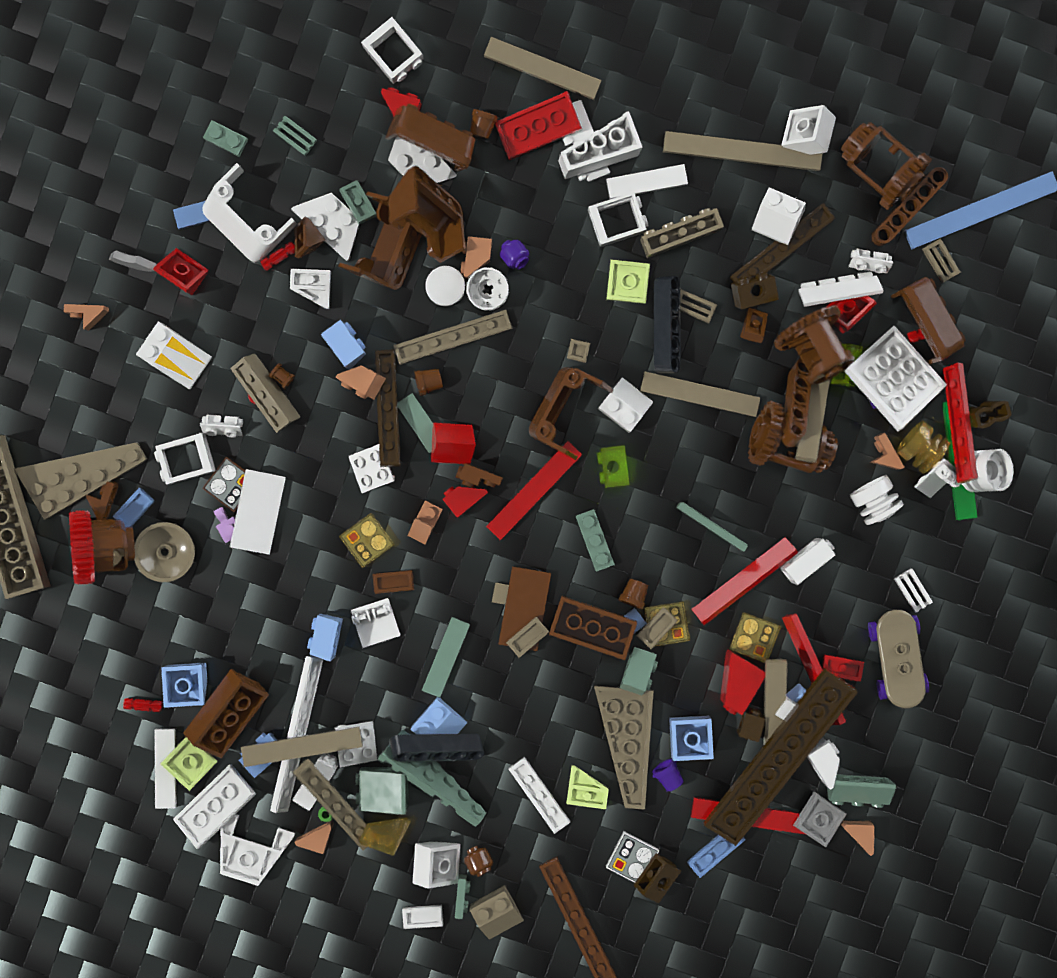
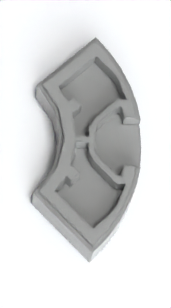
[109,251,157,271]

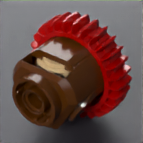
[69,510,135,585]

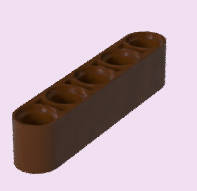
[872,167,948,246]
[781,359,811,447]

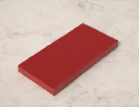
[495,91,582,160]

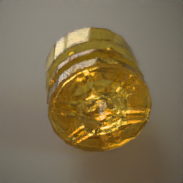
[896,420,950,474]

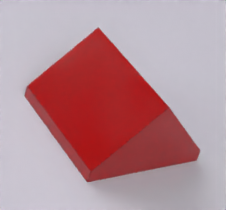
[153,248,209,295]
[827,296,877,334]
[431,423,476,464]

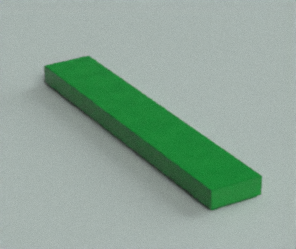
[942,402,977,520]

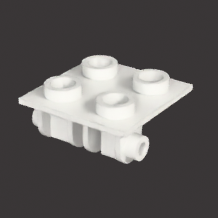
[348,444,394,493]
[915,459,961,498]
[351,598,400,648]
[335,721,377,767]

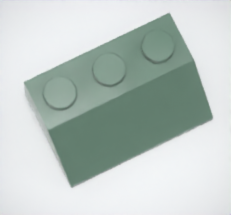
[826,774,896,808]

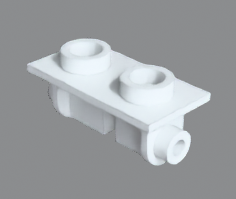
[849,248,893,274]
[200,415,243,437]

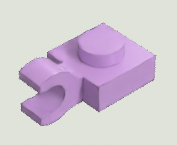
[214,507,236,543]

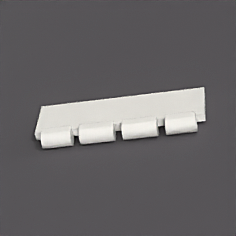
[562,100,610,182]
[799,272,883,307]

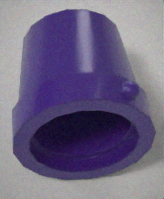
[652,758,684,791]

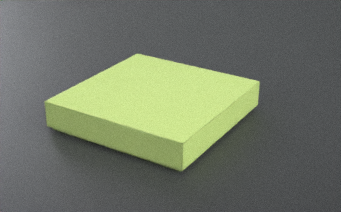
[606,260,650,304]
[160,737,217,791]

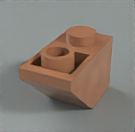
[461,237,492,279]
[336,365,386,399]

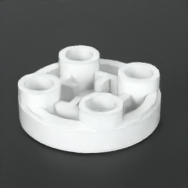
[426,266,465,306]

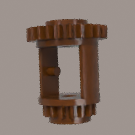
[841,123,932,210]
[748,401,838,473]

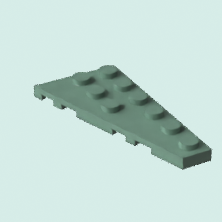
[377,729,486,827]

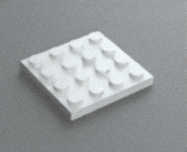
[844,326,947,431]

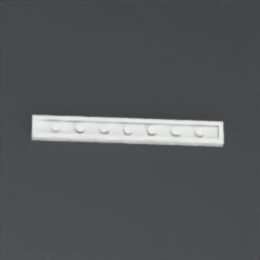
[270,656,323,813]

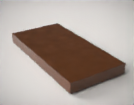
[498,566,551,651]

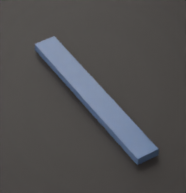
[904,171,1057,250]

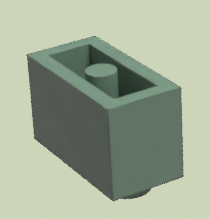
[619,647,658,696]

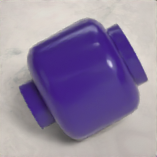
[500,240,529,269]

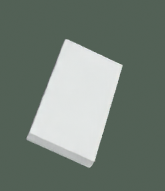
[230,469,286,555]
[173,764,256,849]

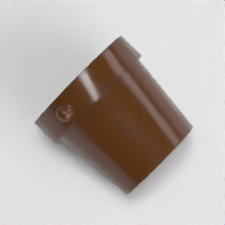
[470,109,498,139]
[414,369,443,396]
[619,579,648,609]

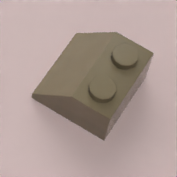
[470,885,524,939]

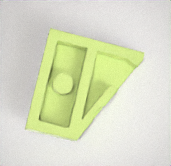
[566,765,609,809]

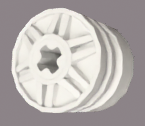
[467,268,509,310]
[962,449,1014,492]
[850,475,904,525]

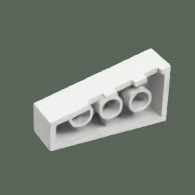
[558,111,643,179]

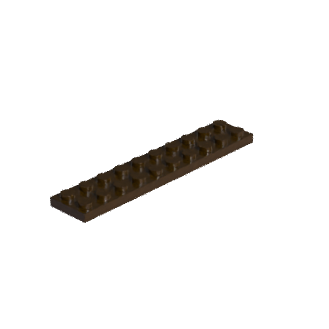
[703,668,858,846]

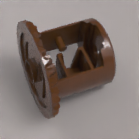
[774,306,854,385]

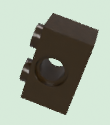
[731,272,779,309]
[737,707,765,742]
[633,853,681,904]

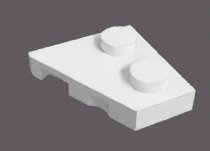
[290,269,331,309]

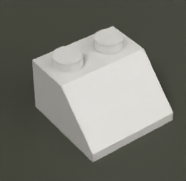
[782,105,836,155]
[752,188,806,245]
[598,378,653,433]
[807,737,840,790]
[413,842,461,889]

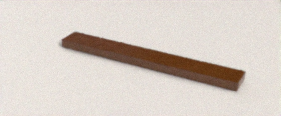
[539,856,617,978]

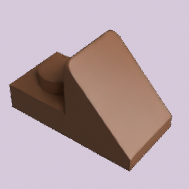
[64,304,109,330]
[870,433,904,470]
[408,500,443,544]

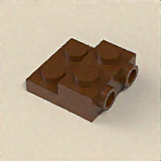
[456,464,503,488]

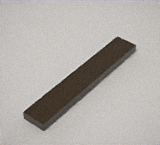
[730,203,835,283]
[375,349,401,467]

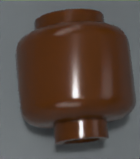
[464,846,493,877]

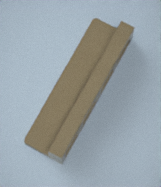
[230,354,300,433]

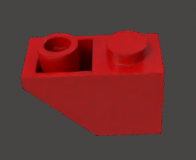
[381,87,422,117]

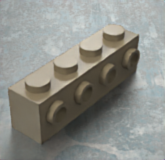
[640,208,724,258]

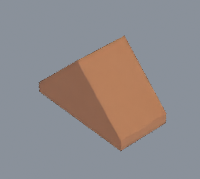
[295,820,334,854]
[841,821,874,856]

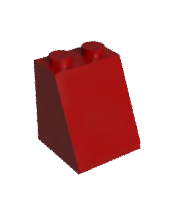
[720,649,765,715]

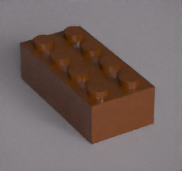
[549,596,637,660]
[183,669,269,758]

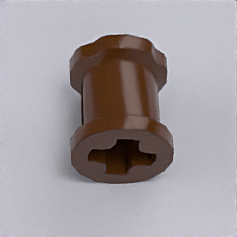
[269,363,295,389]

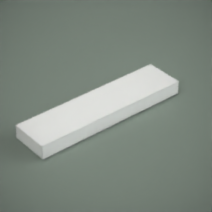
[606,164,688,199]
[155,728,177,809]
[509,757,570,834]

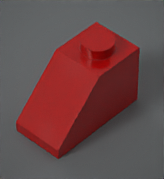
[442,486,489,518]

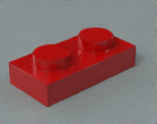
[822,654,864,682]

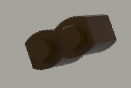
[969,401,1012,428]

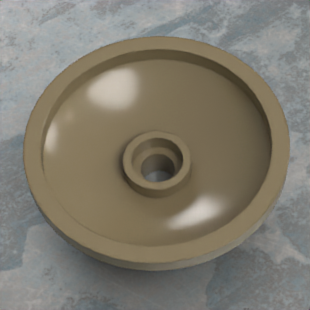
[134,522,195,582]

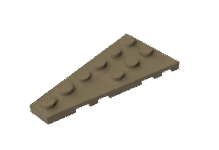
[14,443,148,520]
[594,686,653,809]

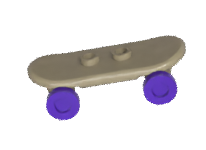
[868,610,929,708]

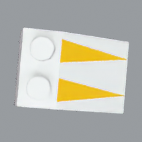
[136,322,212,389]

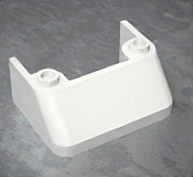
[202,164,297,262]

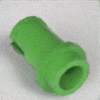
[318,807,333,822]

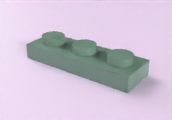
[576,509,614,571]

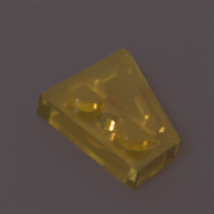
[359,818,410,856]

